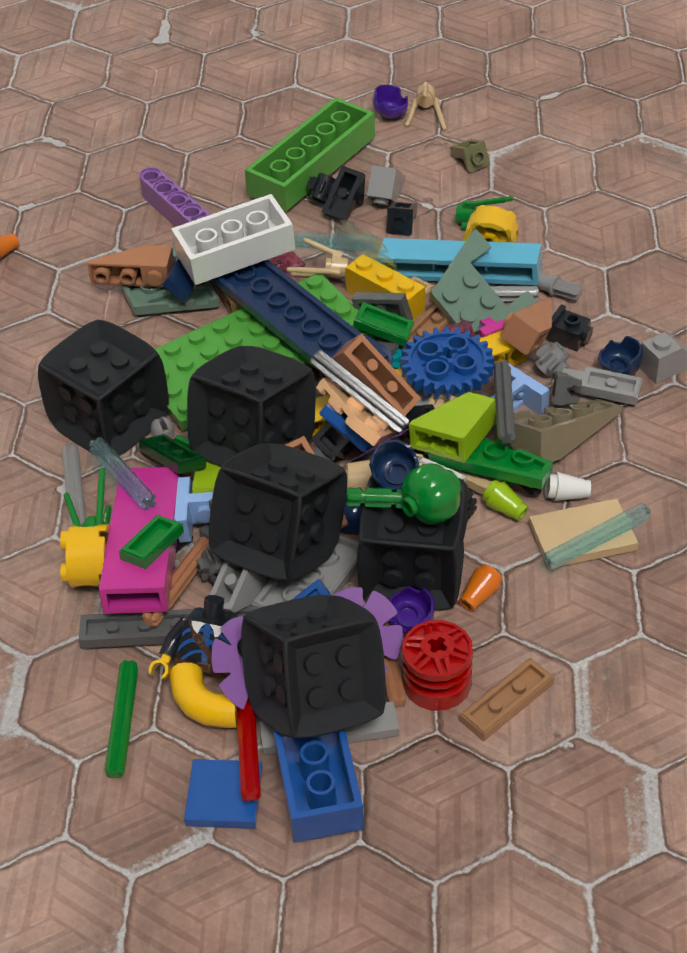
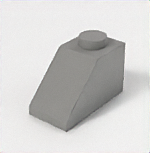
[367,165,405,206]
[639,332,687,384]
[210,561,270,613]

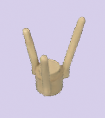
[405,82,446,130]
[286,238,348,279]

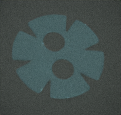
[334,220,397,271]

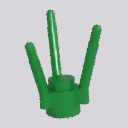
[456,196,514,229]
[63,468,111,538]

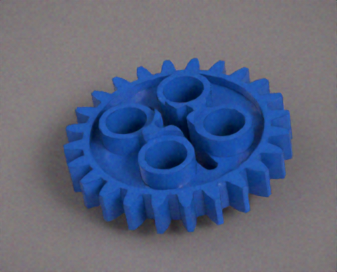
[400,326,494,400]

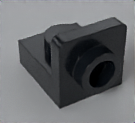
[386,202,418,235]

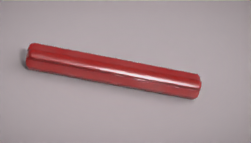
[236,698,261,802]

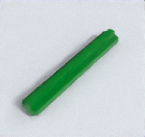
[105,660,138,778]

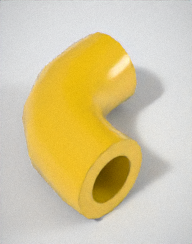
[170,662,237,728]

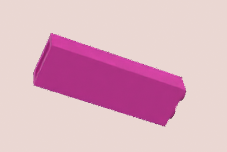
[99,467,182,614]

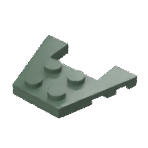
[429,229,537,336]
[118,242,220,315]

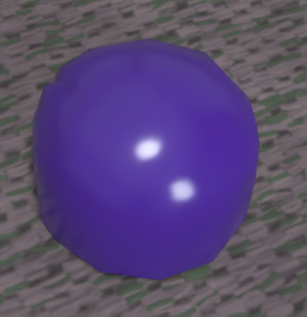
[372,84,408,119]
[388,586,435,635]

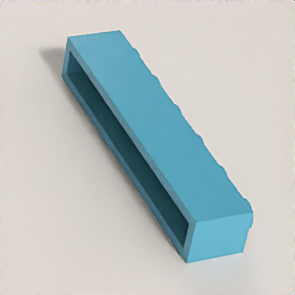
[377,238,543,285]

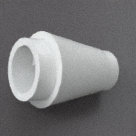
[544,471,591,502]

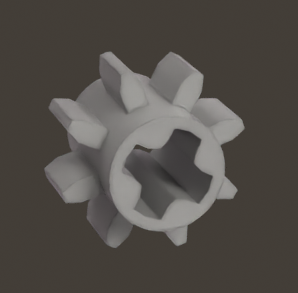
[535,342,570,377]

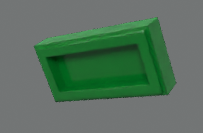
[353,302,415,347]
[119,515,184,569]

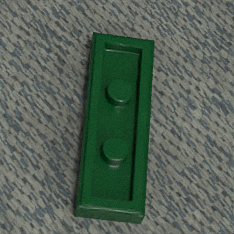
[139,434,206,474]

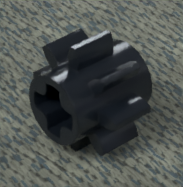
[306,172,336,203]

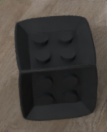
[38,319,169,459]
[187,346,316,467]
[208,443,347,581]
[357,474,468,610]
[241,595,386,738]

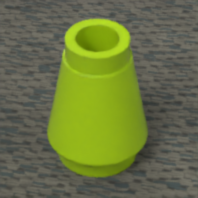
[482,480,529,521]

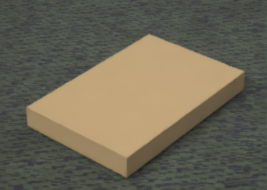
[529,498,639,569]

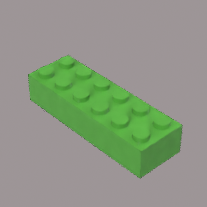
[245,97,375,211]

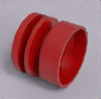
[402,620,473,711]

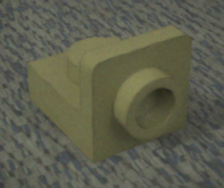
[450,139,490,173]

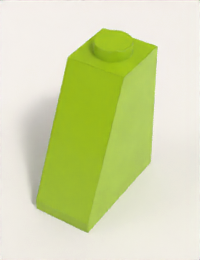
[409,392,496,463]

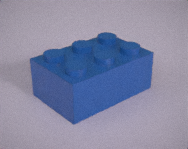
[273,730,364,842]

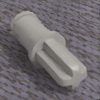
[529,273,582,300]

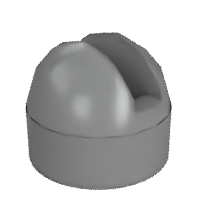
[151,416,175,438]

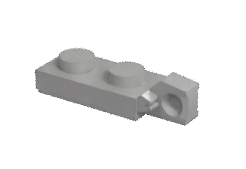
[562,366,643,405]

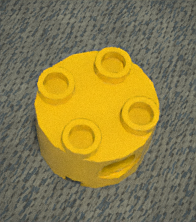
[462,205,519,243]
[60,524,110,588]

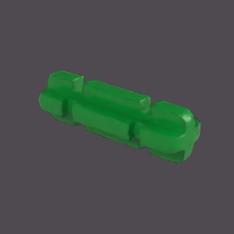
[346,487,403,508]

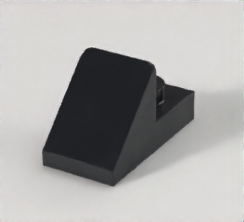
[322,166,365,223]

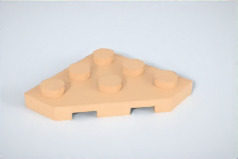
[316,377,396,446]

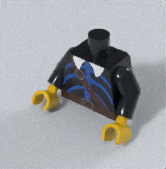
[149,595,243,680]

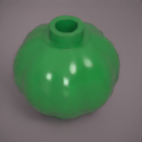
[401,463,461,525]

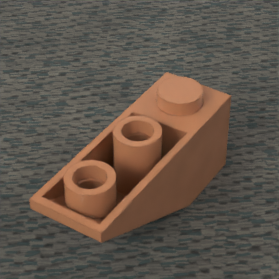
[87,245,174,287]
[500,298,552,356]

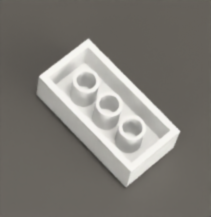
[171,194,296,285]

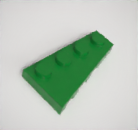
[428,438,553,490]

